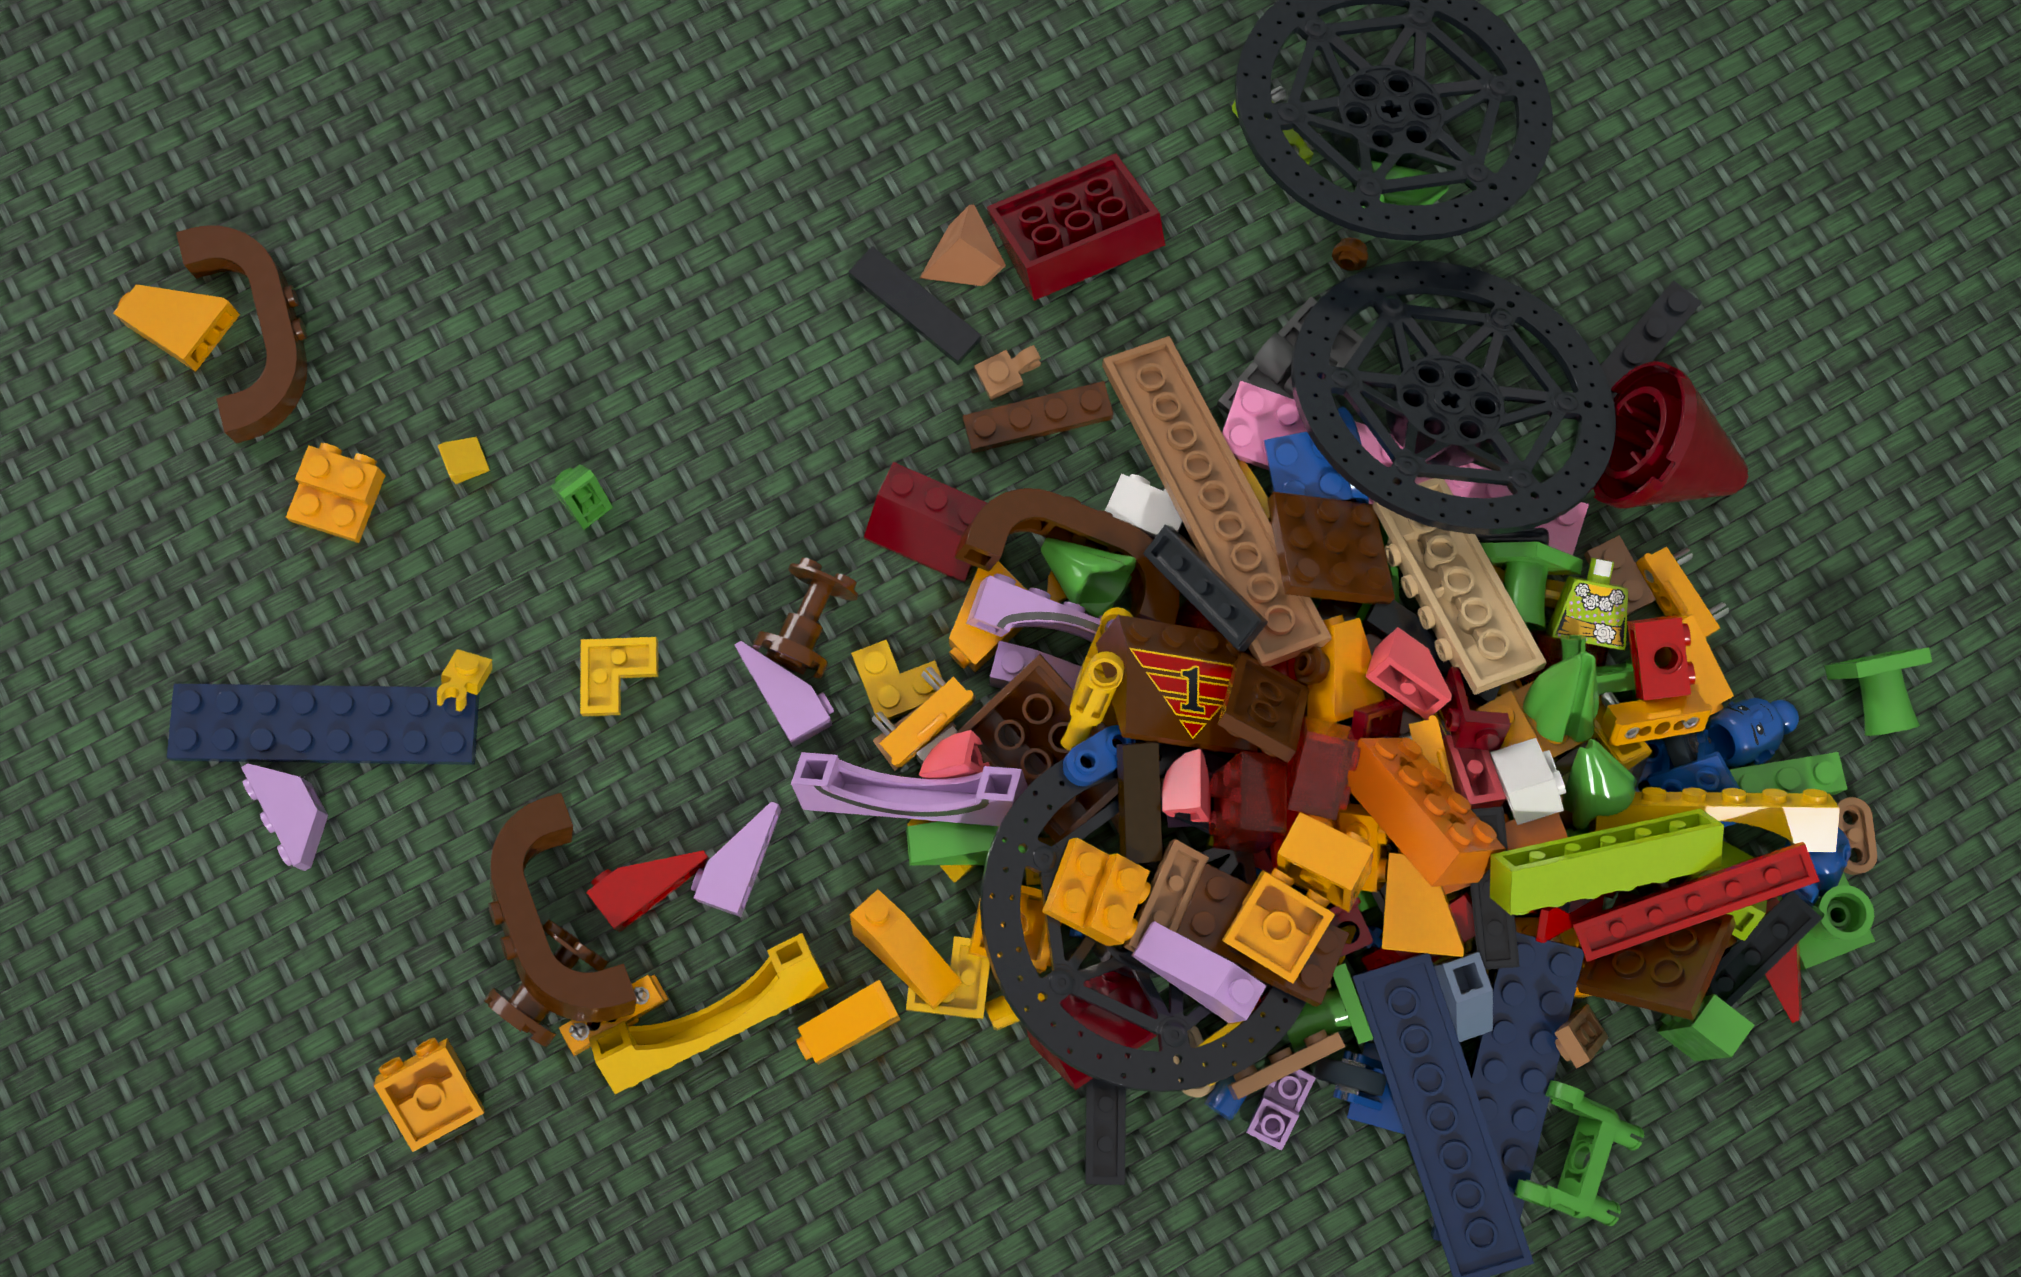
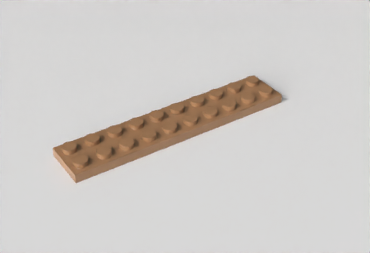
[1102,336,1332,667]

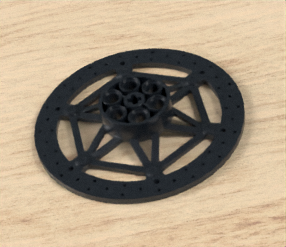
[1235,0,1553,241]
[1291,261,1616,535]
[980,739,1308,1092]

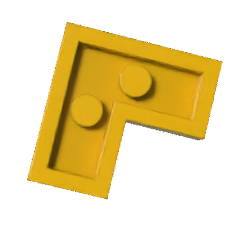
[580,637,658,716]
[851,640,942,723]
[906,936,990,1019]

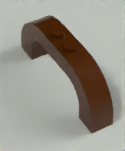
[176,225,307,444]
[954,488,1179,624]
[488,793,637,1022]

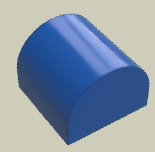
[1204,1075,1247,1121]

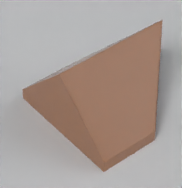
[920,205,1006,286]

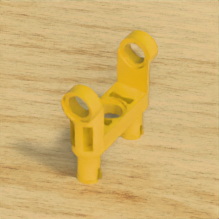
[1061,607,1133,751]

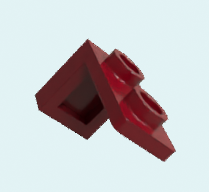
[1444,667,1511,751]

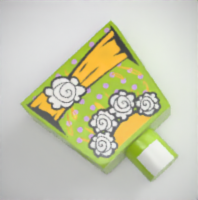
[1546,558,1628,651]

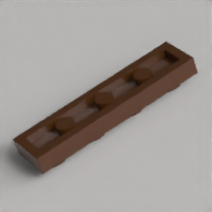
[963,381,1114,454]

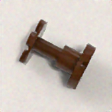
[752,557,859,678]
[483,919,609,1048]

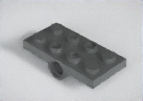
[1217,297,1364,414]

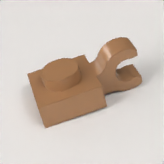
[974,345,1041,401]

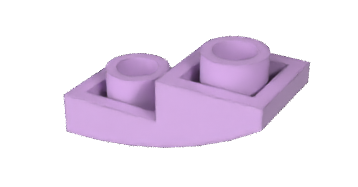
[1246,1068,1316,1151]

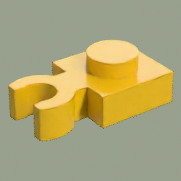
[437,649,492,712]

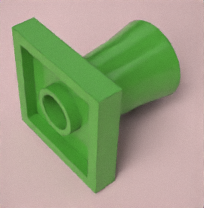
[1480,542,1583,631]
[1824,647,1932,736]
[1781,872,1875,970]
[1283,963,1374,1052]

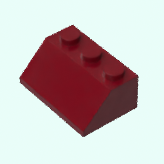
[864,462,987,583]
[1026,971,1157,1090]

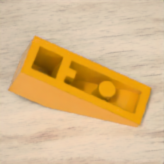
[850,890,962,1010]

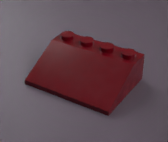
[986,153,1165,301]

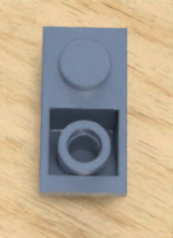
[1433,952,1493,1042]

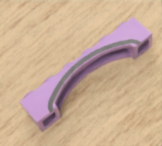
[966,574,1114,642]
[791,752,1028,826]

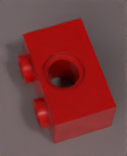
[1627,615,1696,701]

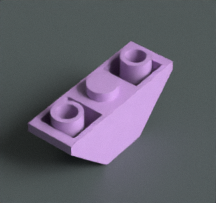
[241,764,328,871]

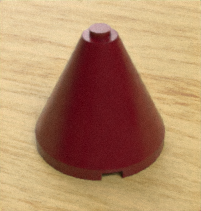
[1592,361,1748,509]

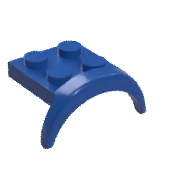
[1264,407,1369,504]

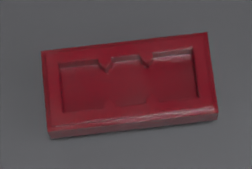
[1349,698,1404,748]

